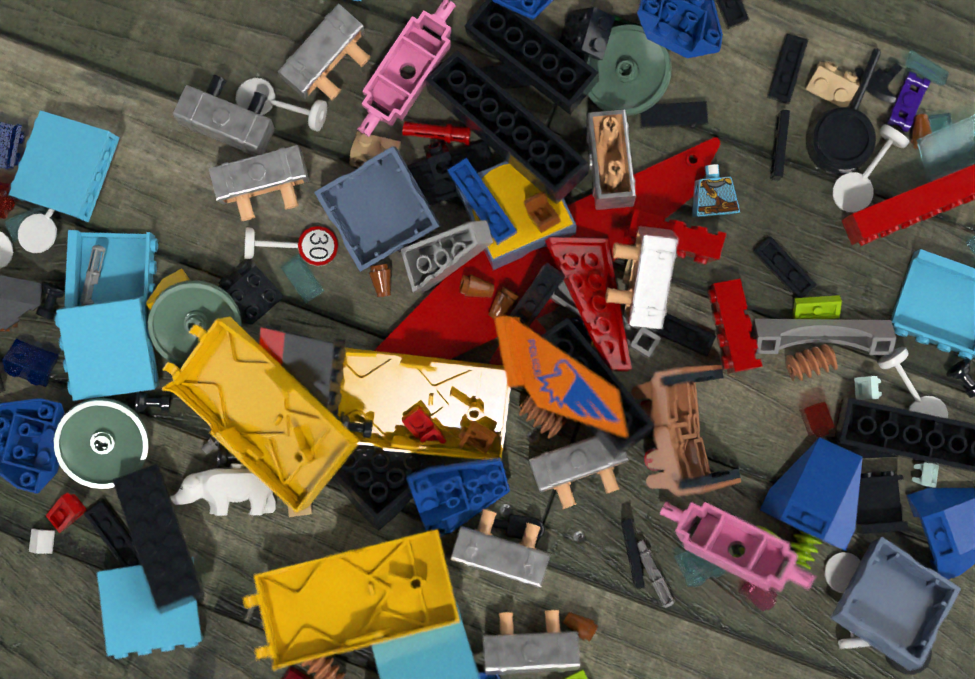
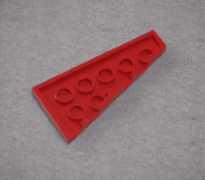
[545,237,632,372]

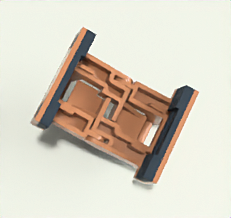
[632,365,741,496]

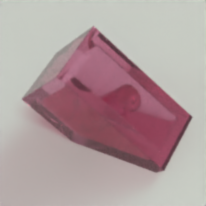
[738,581,778,612]

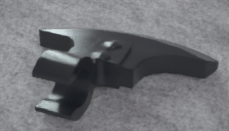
[855,62,903,103]

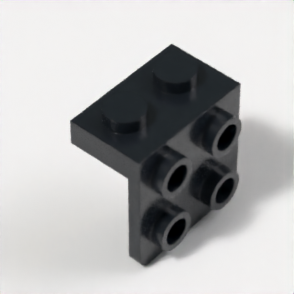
[559,7,615,60]
[218,259,283,325]

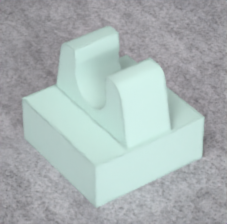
[854,376,882,400]
[912,463,939,488]

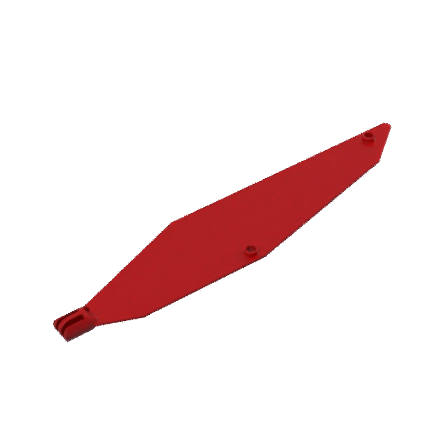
[374,137,720,360]

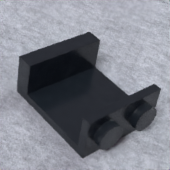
[856,471,908,534]

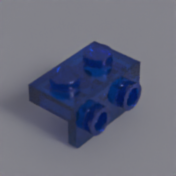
[0,122,25,171]
[3,339,59,387]

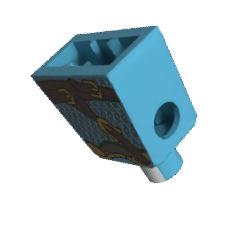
[692,164,740,217]

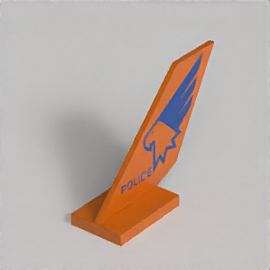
[495,316,627,437]

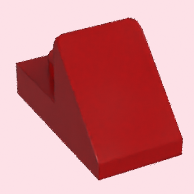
[46,492,87,533]

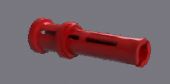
[403,121,471,145]

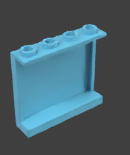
[9,110,120,222]
[64,230,158,318]
[891,249,975,360]
[55,296,160,401]
[97,557,204,659]
[372,600,480,679]

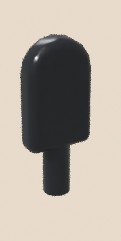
[492,514,545,540]

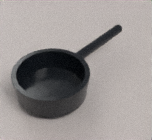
[806,48,881,175]

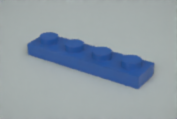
[447,158,517,245]

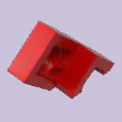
[401,405,447,444]

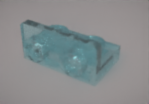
[674,551,727,587]

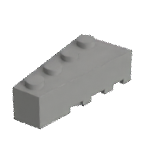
[400,221,493,293]

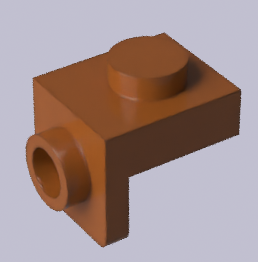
[524,191,561,233]
[458,421,497,454]

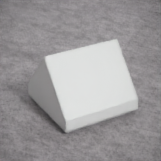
[29,528,55,554]

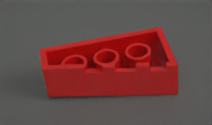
[624,210,727,265]
[708,279,763,374]

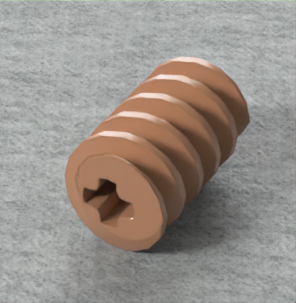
[785,344,838,381]
[519,394,568,439]
[301,656,345,679]

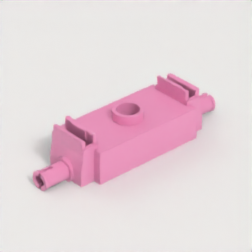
[357,0,456,137]
[660,502,815,591]

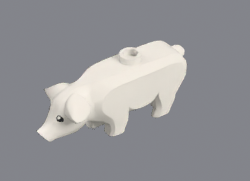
[170,463,276,516]

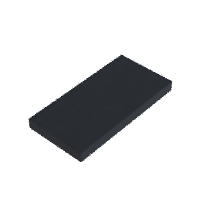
[407,141,494,206]

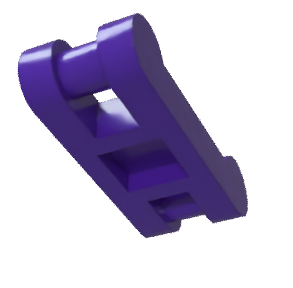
[886,71,931,132]

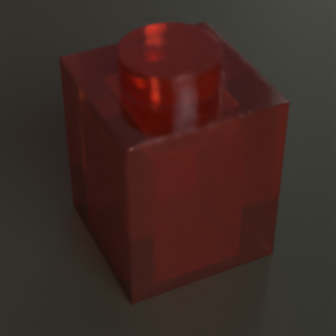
[799,401,835,438]

